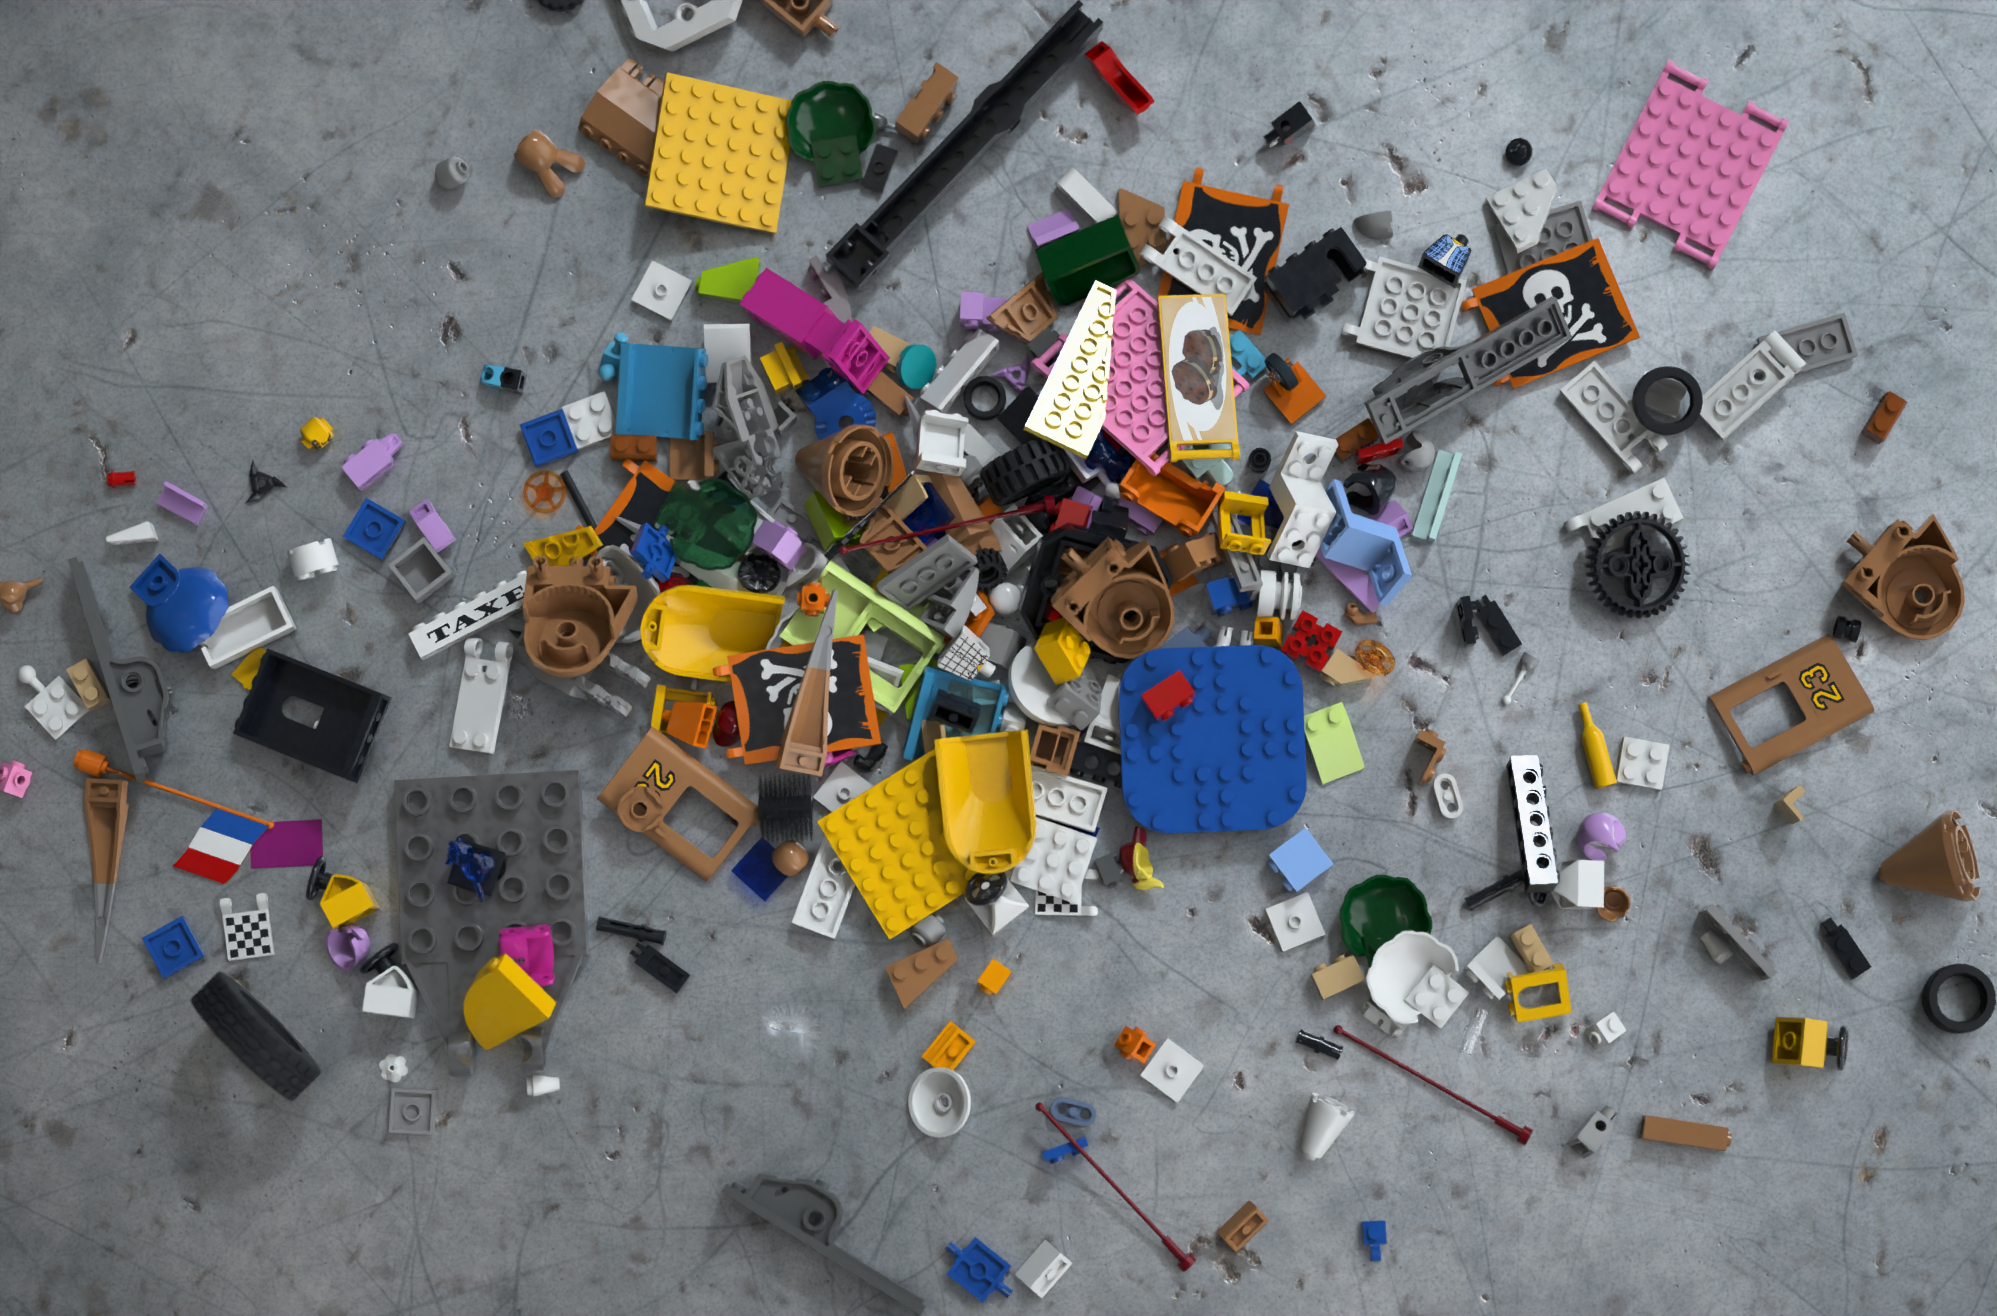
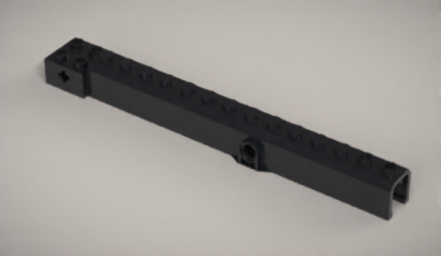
[826,0,1103,291]

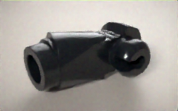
[853,742,889,773]

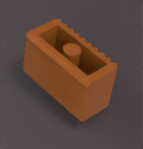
[1861,391,1908,444]
[1334,418,1379,464]
[610,434,658,461]

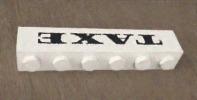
[408,570,527,660]

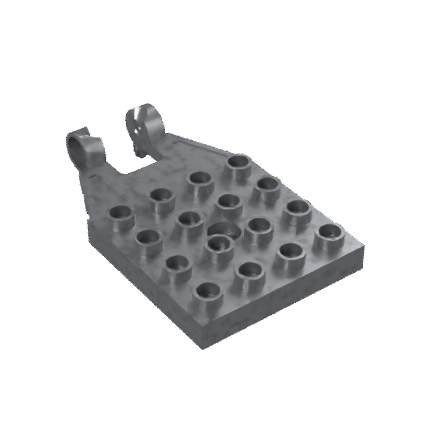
[394,770,589,1077]

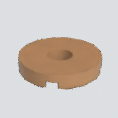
[617,786,663,832]

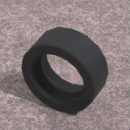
[963,376,1006,421]

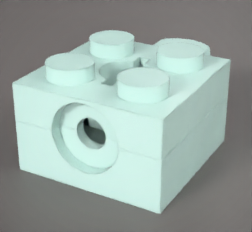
[1168,444,1233,487]

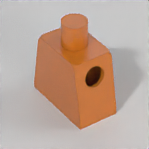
[662,702,717,749]

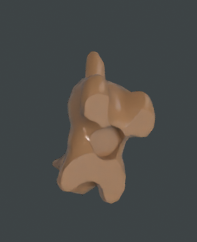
[0,578,44,613]

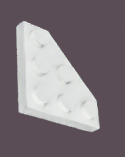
[1486,169,1557,254]

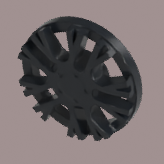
[738,554,781,594]

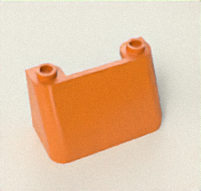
[1118,452,1226,538]

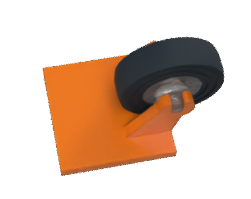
[1262,353,1326,425]

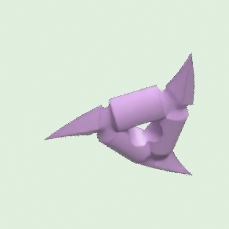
[991,354,1030,393]

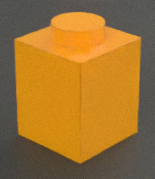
[1253,617,1284,648]
[977,959,1012,996]

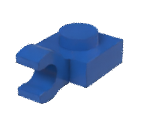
[1362,1221,1387,1261]

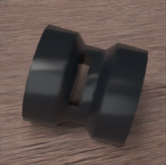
[1247,448,1271,474]
[1832,615,1861,643]

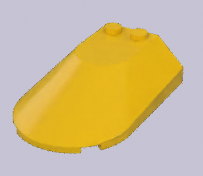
[640,585,785,683]
[934,730,1037,874]

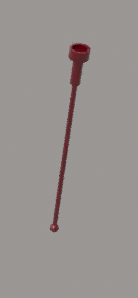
[839,495,1056,555]
[1334,1025,1534,1145]
[1035,1102,1197,1272]

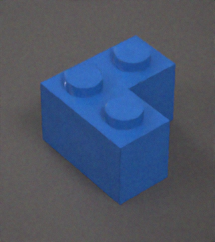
[1204,577,1257,617]

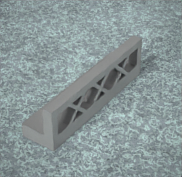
[1210,511,1263,600]

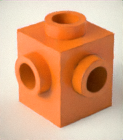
[797,583,830,617]
[1113,1026,1156,1064]

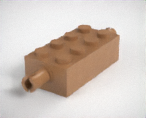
[757,0,840,38]

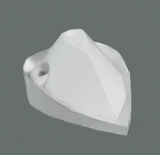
[786,543,827,589]

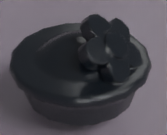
[1506,138,1532,166]

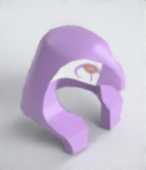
[1576,813,1626,861]

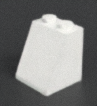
[704,324,752,390]

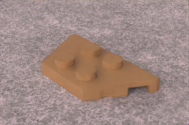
[1118,189,1167,267]
[986,272,1058,344]
[859,500,927,575]

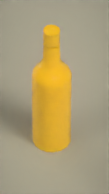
[1578,702,1617,789]

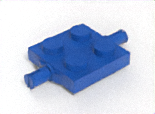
[630,522,679,583]
[945,1237,1013,1303]

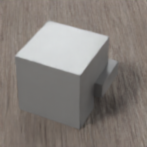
[979,620,1027,671]

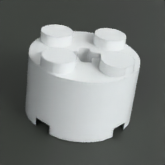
[287,538,339,581]

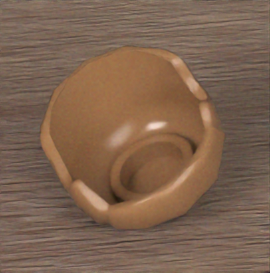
[772,840,809,877]
[1596,885,1631,922]

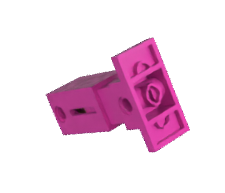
[740,268,890,394]

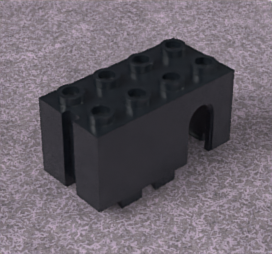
[1262,227,1367,323]

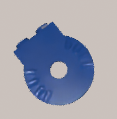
[795,367,876,440]

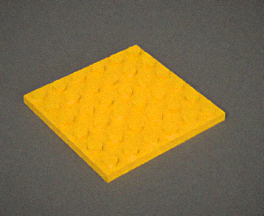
[643,72,791,234]
[816,749,994,940]

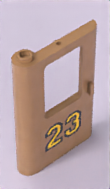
[1708,634,1874,776]
[596,726,760,882]

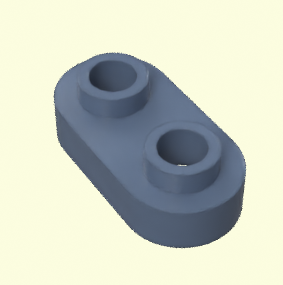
[1050,1098,1096,1126]

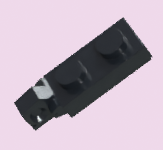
[1821,917,1872,980]

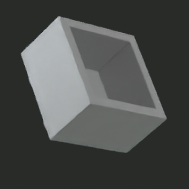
[388,537,455,604]

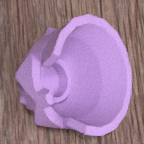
[325,923,371,972]

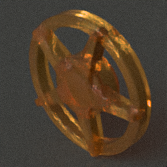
[523,470,566,513]
[1355,640,1396,676]

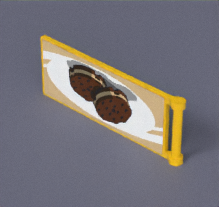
[1158,294,1240,462]

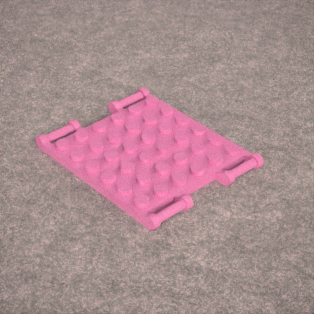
[1592,60,1789,270]
[1030,279,1250,476]

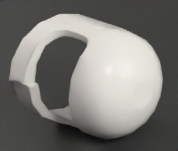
[987,582,1022,616]

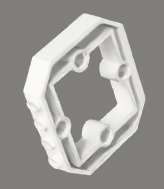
[621,0,743,52]

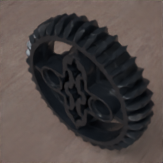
[1585,511,1691,619]

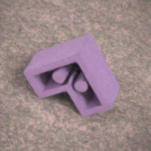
[960,291,1007,332]
[749,519,806,571]

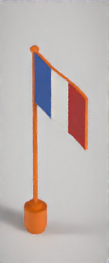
[73,749,274,884]

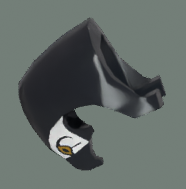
[1343,463,1397,515]

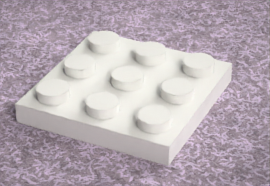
[1010,817,1098,903]

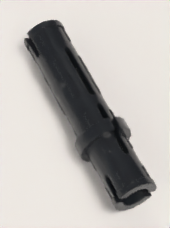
[1465,869,1524,911]
[596,916,667,945]

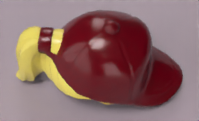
[713,700,741,747]
[1119,826,1164,890]

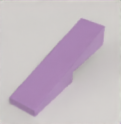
[1315,546,1380,612]

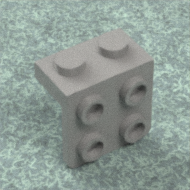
[1047,673,1102,730]

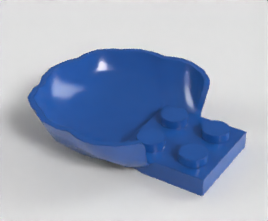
[129,554,228,652]

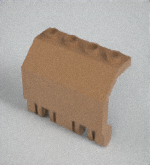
[578,58,664,178]

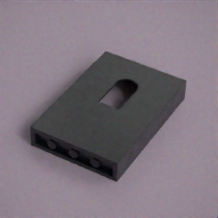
[233,648,392,783]

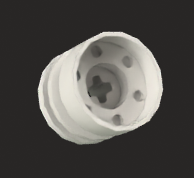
[1256,570,1302,621]

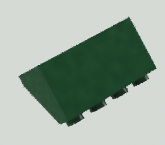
[1035,215,1140,306]

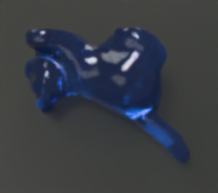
[1084,429,1132,484]
[445,839,495,902]

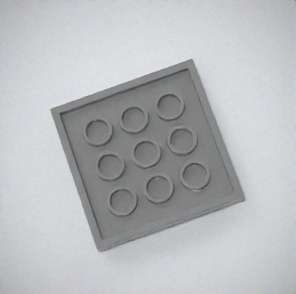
[1493,201,1593,274]

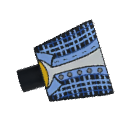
[1418,234,1472,288]

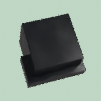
[1089,495,1129,538]

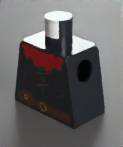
[1263,101,1316,147]

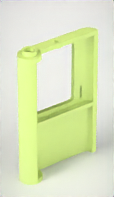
[780,560,947,713]

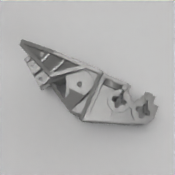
[712,356,788,499]
[514,628,651,718]

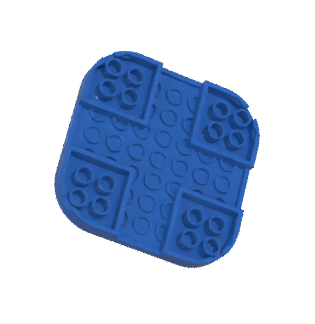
[1117,645,1307,833]

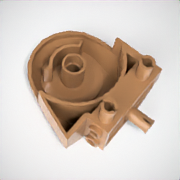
[1840,514,1965,641]
[1051,537,1174,659]
[522,555,638,678]

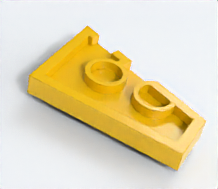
[523,526,603,566]

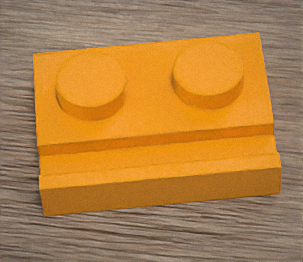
[921,1021,976,1070]

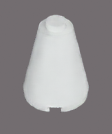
[1300,1093,1355,1161]

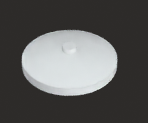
[1008,641,1096,727]

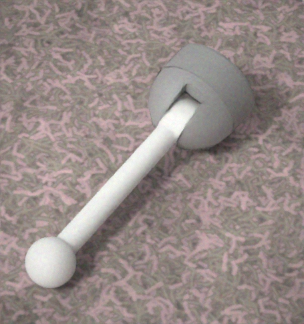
[1502,652,1540,704]

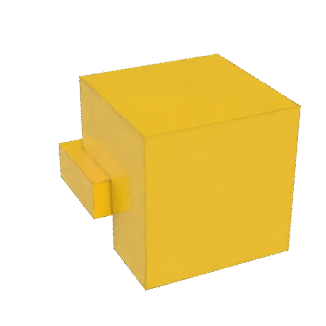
[760,342,809,397]

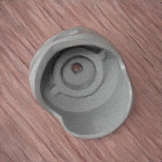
[1397,430,1435,472]

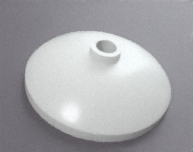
[908,1067,971,1137]

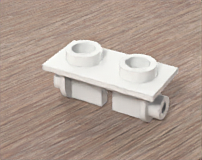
[1360,996,1408,1038]

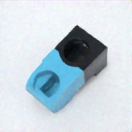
[480,364,527,395]

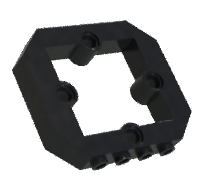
[1018,523,1173,664]

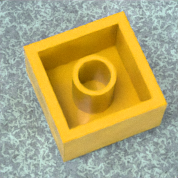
[1034,617,1091,685]

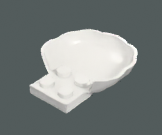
[1366,931,1469,1028]

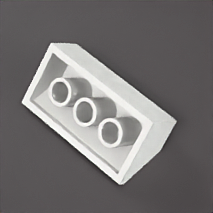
[920,328,999,414]

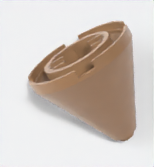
[795,424,893,517]
[1878,810,1980,902]

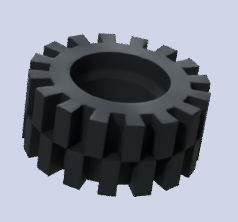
[972,548,1008,591]

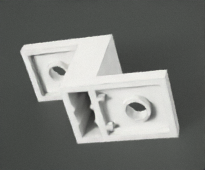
[1267,431,1339,568]

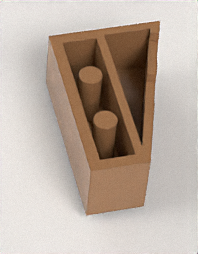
[895,62,958,144]
[1162,532,1227,584]
[885,938,958,1010]

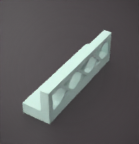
[1411,450,1462,543]

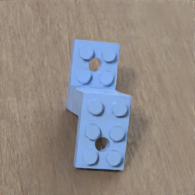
[1320,479,1412,606]

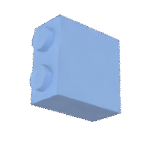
[1267,827,1333,893]

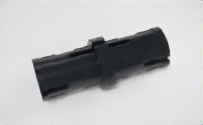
[1295,1029,1343,1060]

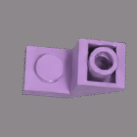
[409,498,456,553]

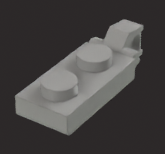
[768,497,822,545]

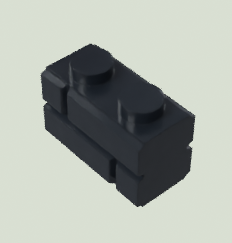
[928,689,982,734]

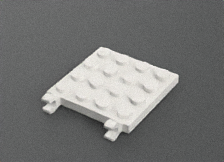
[1341,256,1467,359]

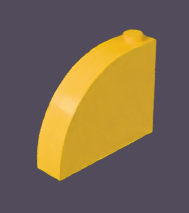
[463,953,556,1051]

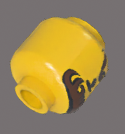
[300,416,334,450]

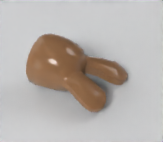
[514,129,585,198]

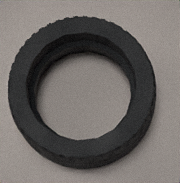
[1632,366,1703,435]
[1922,964,1996,1034]

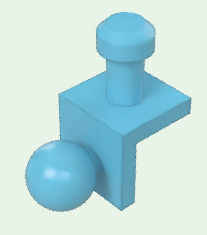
[598,333,628,381]

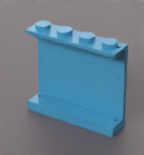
[615,343,708,440]

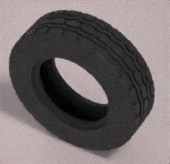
[191,972,321,1101]

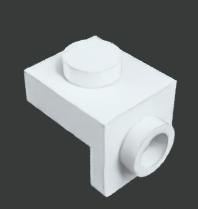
[1584,1011,1627,1050]

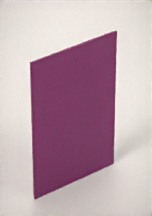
[250,819,323,869]

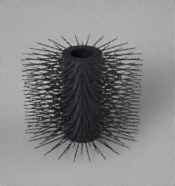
[758,772,813,843]

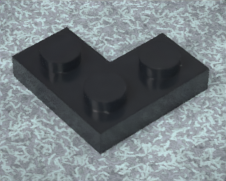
[1456,595,1479,647]

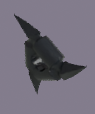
[244,460,287,504]

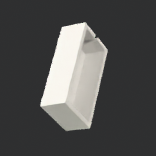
[199,586,297,670]

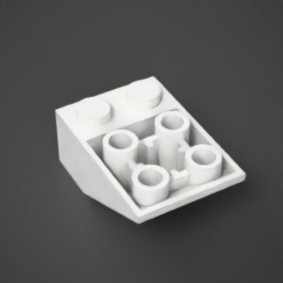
[980,504,1042,587]
[1084,674,1121,754]

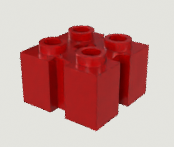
[1280,610,1343,674]

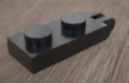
[1475,595,1522,657]
[630,942,691,994]

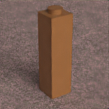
[866,371,915,419]
[1640,1115,1732,1151]

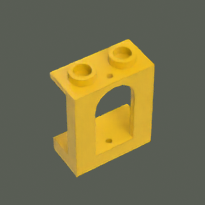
[1217,491,1271,555]
[651,684,716,735]
[1504,963,1572,1023]

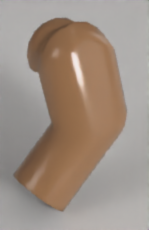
[1345,602,1377,625]

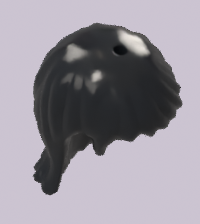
[1024,476,1076,534]

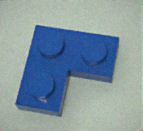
[1041,1137,1089,1164]

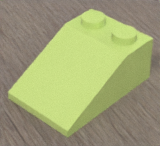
[1304,702,1365,784]

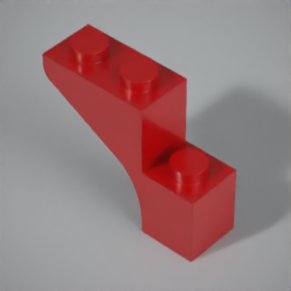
[1084,41,1155,115]

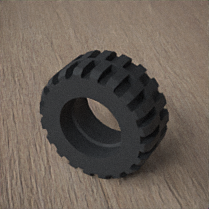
[980,437,1071,506]

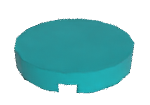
[896,343,936,389]

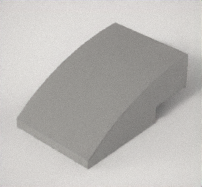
[919,566,979,639]

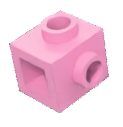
[0,760,32,798]

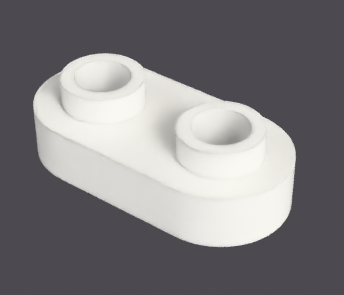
[1433,774,1463,819]

